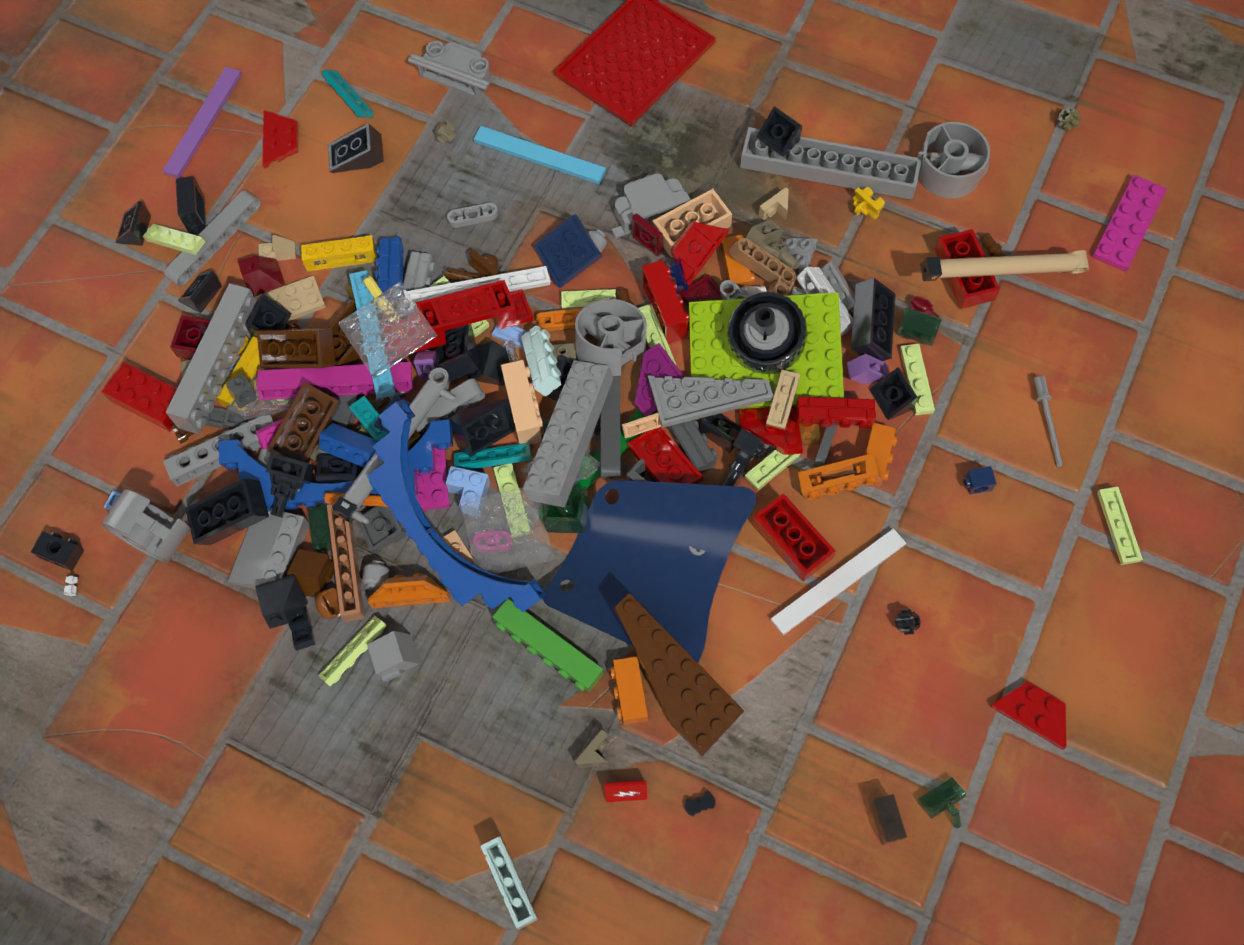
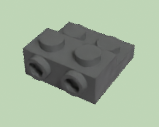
[357,506,407,553]

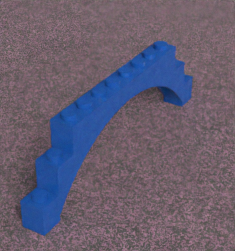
[367,400,546,613]
[218,420,453,512]

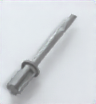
[1034,376,1063,467]

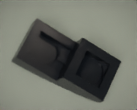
[288,606,315,651]

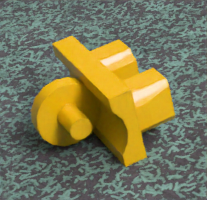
[852,186,885,220]

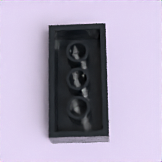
[851,278,895,361]
[185,478,269,545]

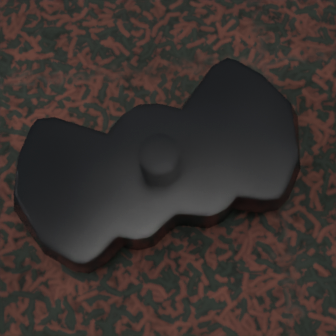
[685,792,716,817]

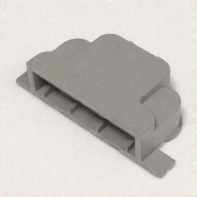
[408,41,490,98]
[612,174,692,239]

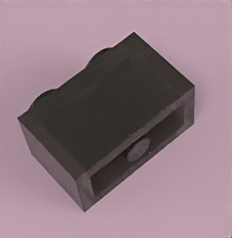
[869,794,907,845]

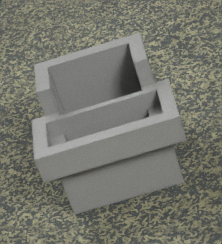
[367,631,420,682]

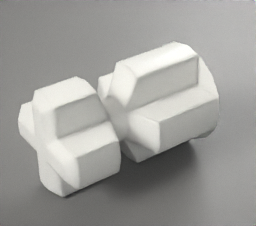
[64,575,78,596]

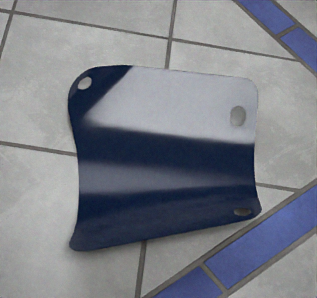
[543,480,756,663]

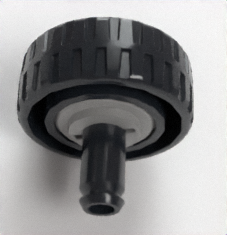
[727,292,807,374]

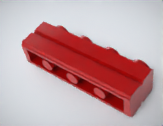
[795,396,876,429]

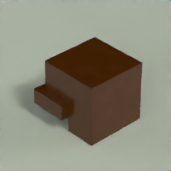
[287,549,335,597]

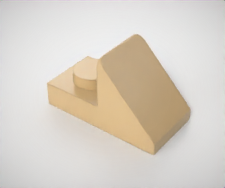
[758,187,789,220]
[259,235,296,261]

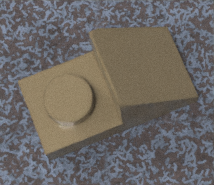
[575,730,609,768]

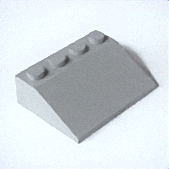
[228,511,310,590]

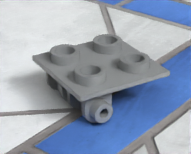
[781,238,818,274]

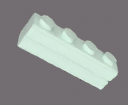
[521,325,561,396]
[480,837,538,930]

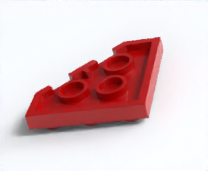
[739,406,803,455]

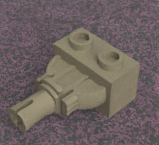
[746,220,800,269]

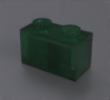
[897,307,942,346]
[308,505,332,552]

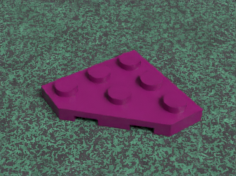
[635,343,684,417]

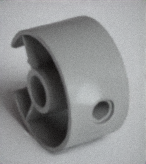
[917,122,990,198]
[575,299,647,376]
[101,490,191,563]

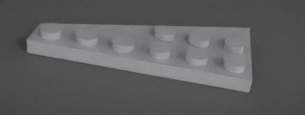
[648,376,773,428]

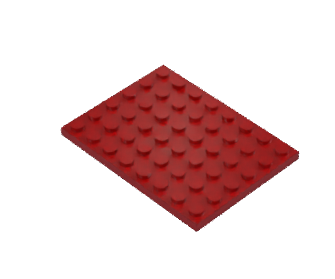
[554,0,716,127]

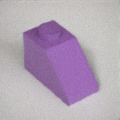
[414,350,436,380]
[847,354,889,384]

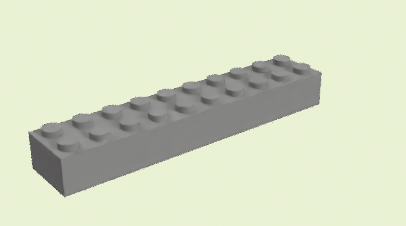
[740,127,921,200]

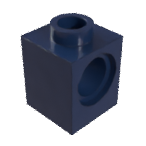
[963,466,997,495]

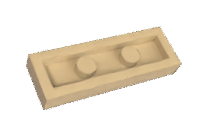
[766,370,801,430]

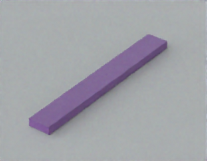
[162,67,242,179]

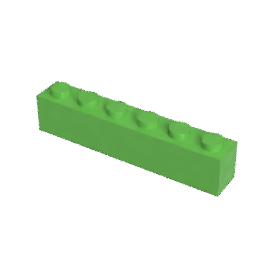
[493,598,604,693]

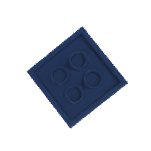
[533,214,603,288]

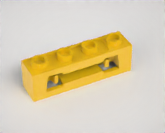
[301,235,377,272]

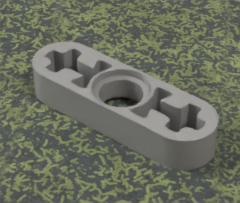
[447,203,498,228]

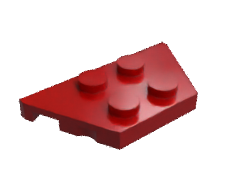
[262,110,299,168]
[670,221,730,286]
[991,681,1067,750]

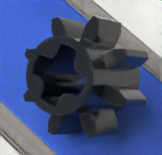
[895,609,921,635]

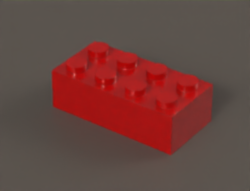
[935,229,1000,309]
[642,260,690,344]
[101,362,177,432]
[752,493,836,582]

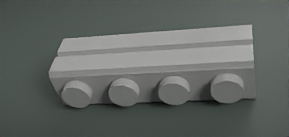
[396,252,436,320]

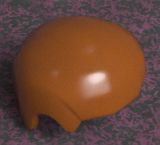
[315,588,340,619]

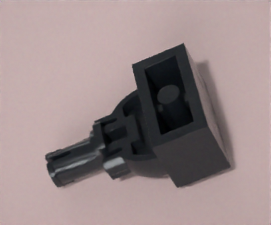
[722,428,766,486]
[265,453,315,518]

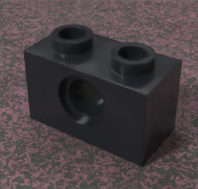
[31,531,84,571]

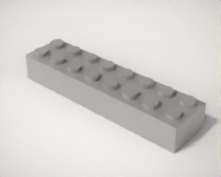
[166,283,257,434]
[523,361,613,508]

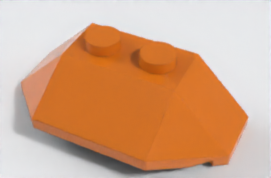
[368,573,451,608]

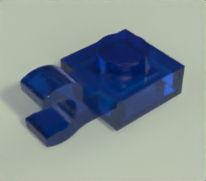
[670,259,689,294]

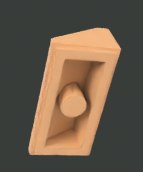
[621,413,661,438]

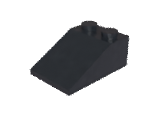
[328,123,384,173]
[435,324,479,382]
[450,399,516,457]

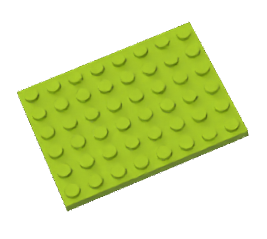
[689,292,844,409]

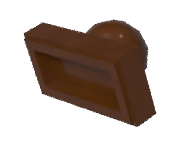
[469,250,499,277]

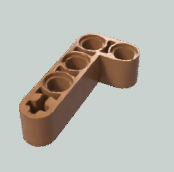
[729,238,796,296]

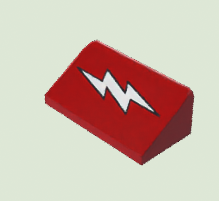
[604,780,648,802]

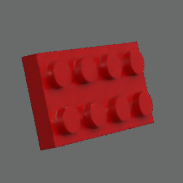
[627,427,703,484]

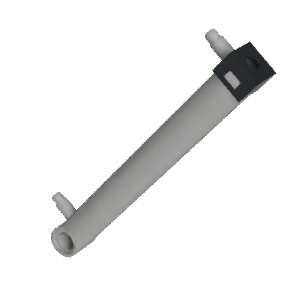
[332,368,456,524]

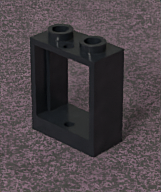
[176,177,207,234]

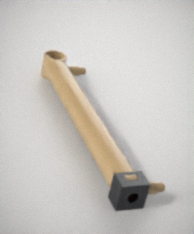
[920,250,1089,281]

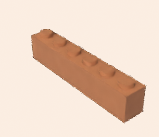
[327,504,365,623]

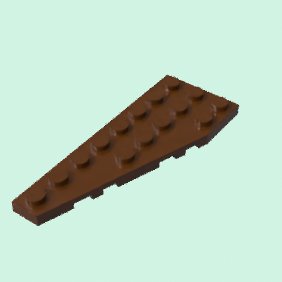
[614,593,744,756]

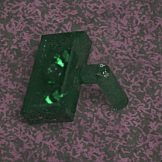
[917,778,966,828]

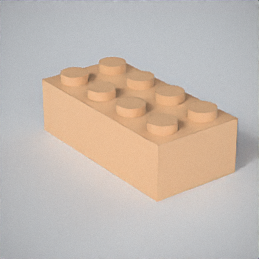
[653,189,732,258]
[501,360,544,445]

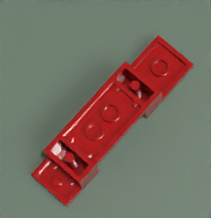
[382,280,534,358]

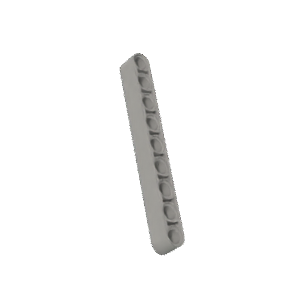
[358,379,485,475]

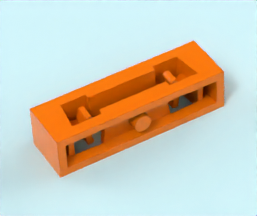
[798,453,882,500]

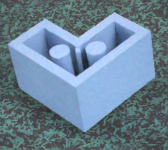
[446,466,491,517]

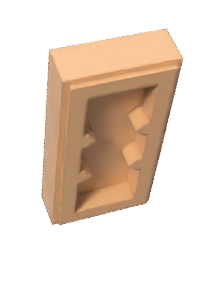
[442,530,475,564]

